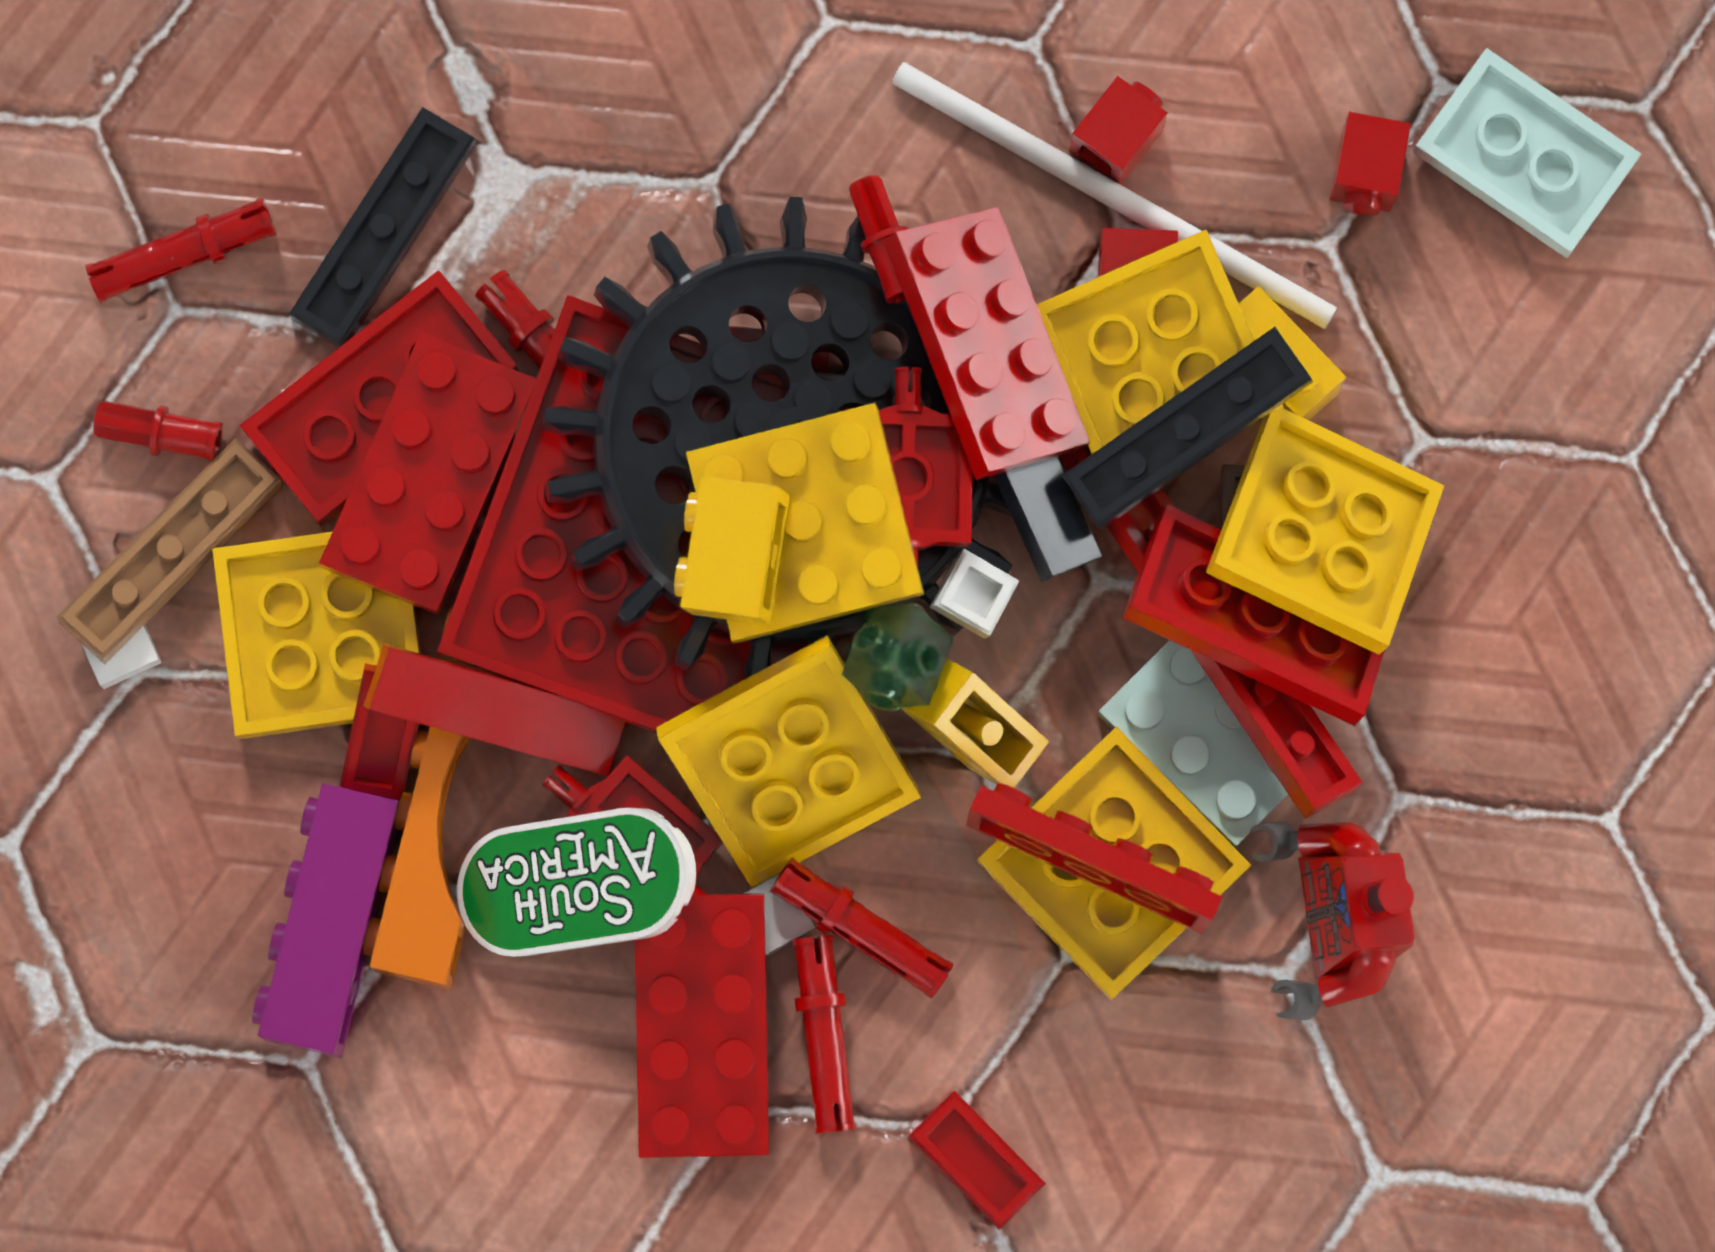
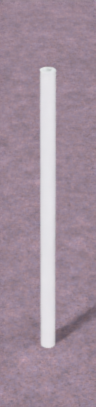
[892,62,1337,329]

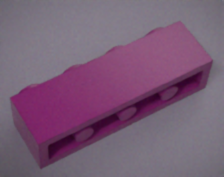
[252,783,399,1059]

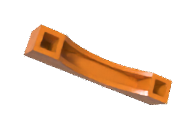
[363,607,504,990]

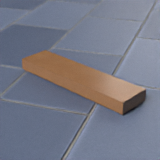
[57,438,283,664]

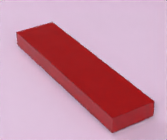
[364,643,625,776]

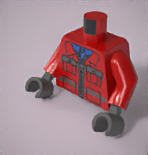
[1250,821,1415,1020]

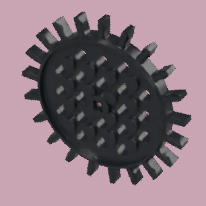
[541,197,1013,680]

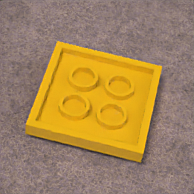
[1037,230,1284,454]
[686,403,924,643]
[1206,408,1444,655]
[212,531,421,740]
[656,635,921,888]
[977,726,1251,1001]

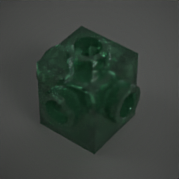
[841,603,954,711]

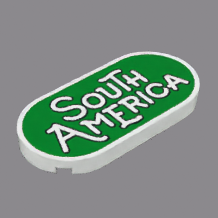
[457,808,696,957]

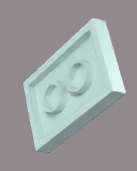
[1412,48,1641,258]
[1097,640,1288,848]

